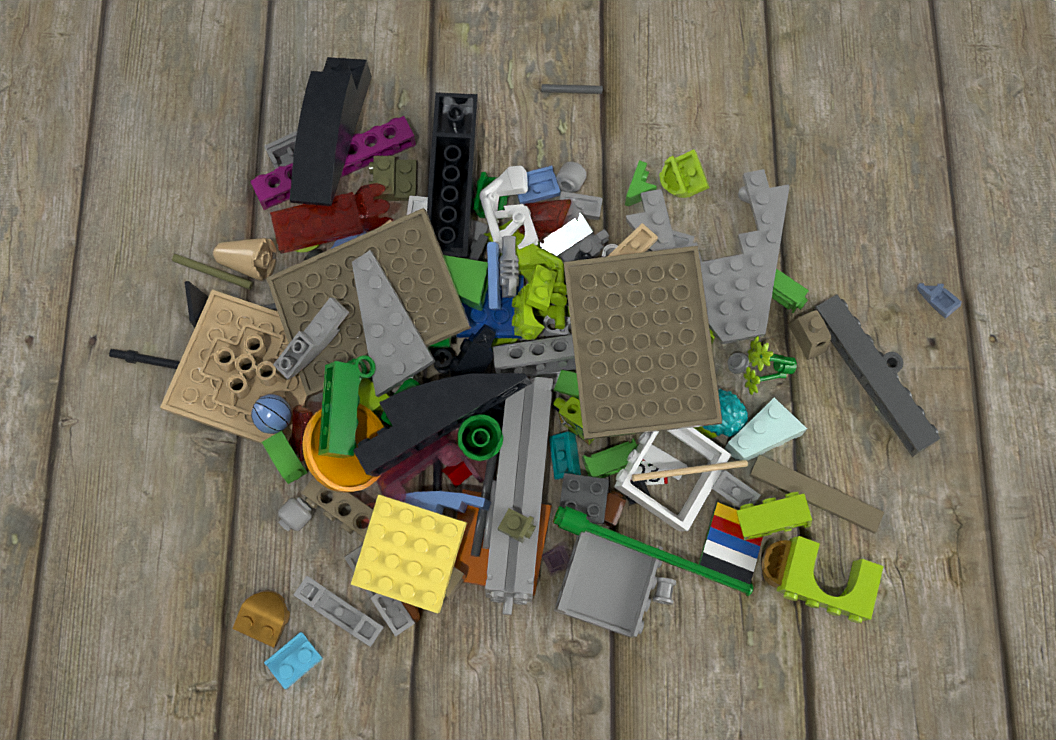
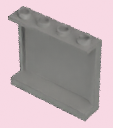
[553,522,663,638]

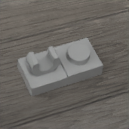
[712,470,761,508]

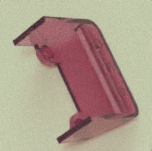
[377,433,484,502]

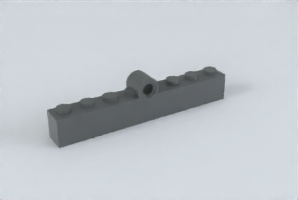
[813,295,940,457]

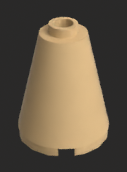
[213,238,276,281]

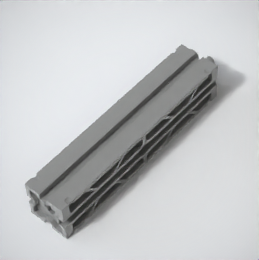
[485,377,553,615]

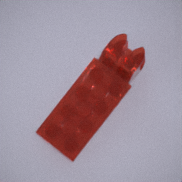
[270,183,393,254]

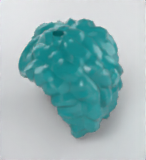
[702,389,748,437]

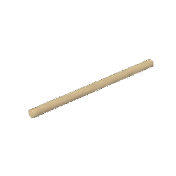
[632,460,748,481]

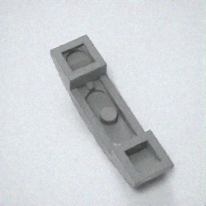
[293,576,384,647]

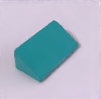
[549,431,581,480]

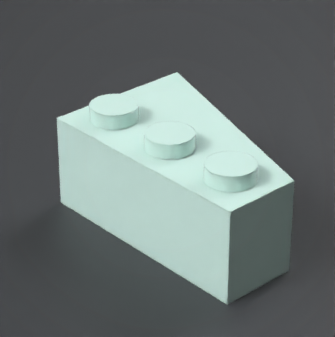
[725,398,807,461]

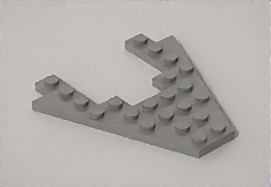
[626,169,789,344]

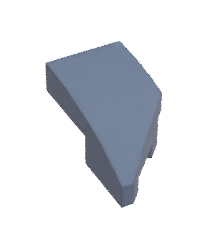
[917,283,962,319]

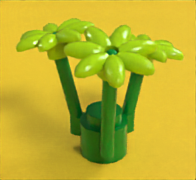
[743,336,797,395]

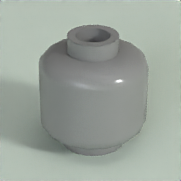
[556,162,587,193]
[278,497,312,531]

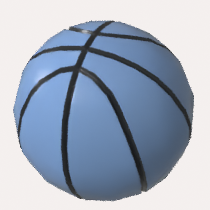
[251,394,292,434]

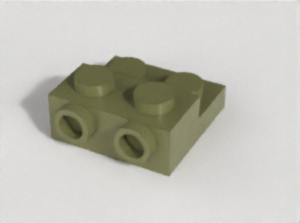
[369,156,417,201]

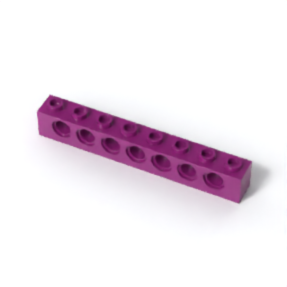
[250,116,416,210]

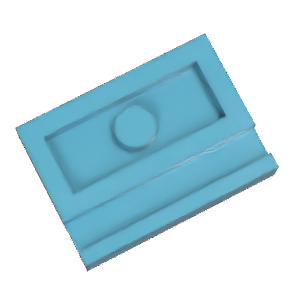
[264,632,323,689]

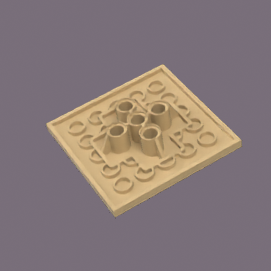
[160,290,308,444]

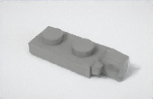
[556,229,609,263]

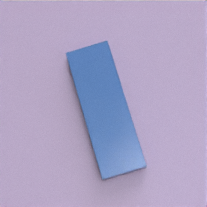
[487,242,501,311]

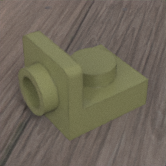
[498,508,536,543]

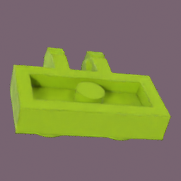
[525,264,567,311]

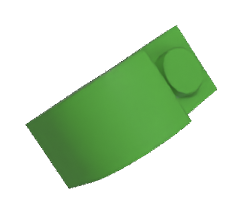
[262,430,308,484]

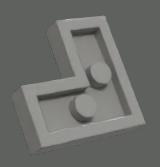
[554,191,603,232]

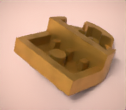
[762,540,792,588]
[232,590,290,648]

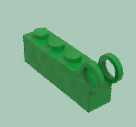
[318,355,375,459]

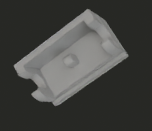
[264,131,297,169]

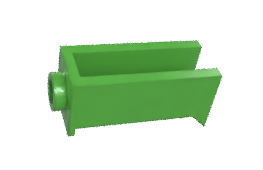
[772,269,809,313]
[582,439,642,478]

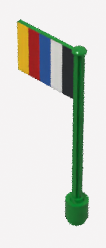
[553,502,763,596]

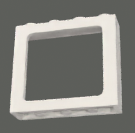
[614,427,731,531]

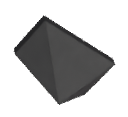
[184,281,208,328]

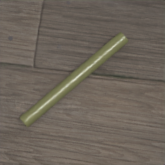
[172,254,253,290]

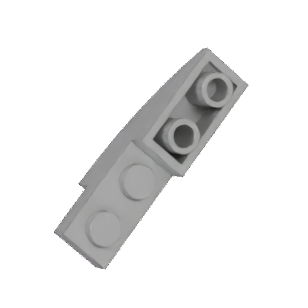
[273,297,349,380]

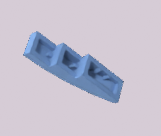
[394,491,491,514]

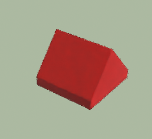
[442,457,473,488]

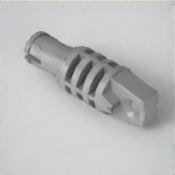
[499,236,519,298]

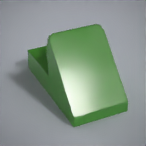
[625,160,656,207]

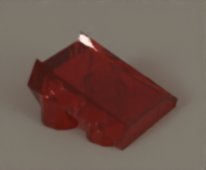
[518,199,572,239]
[291,405,313,461]

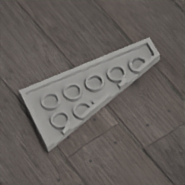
[352,250,435,398]

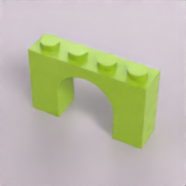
[777,536,884,624]

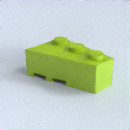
[737,492,812,541]

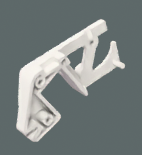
[479,166,539,253]

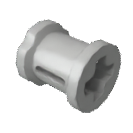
[653,577,676,605]

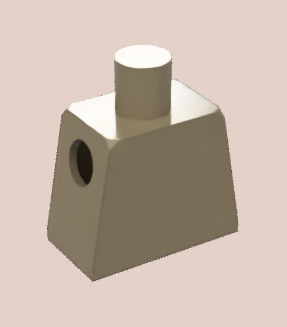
[789,310,831,360]

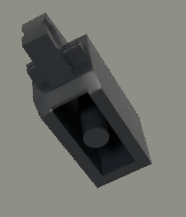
[449,324,496,377]

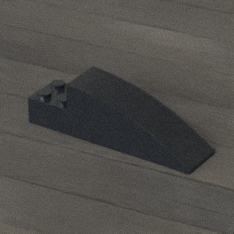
[290,57,372,206]
[427,92,479,258]
[353,373,532,477]

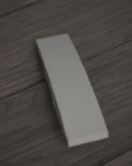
[344,544,415,637]

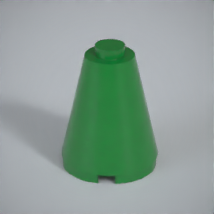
[457,415,503,461]

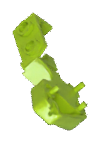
[512,240,565,340]

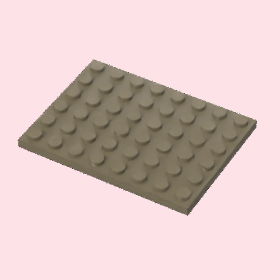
[266,208,471,397]
[564,246,722,440]

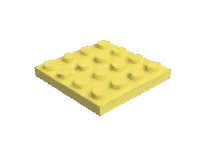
[351,495,467,613]

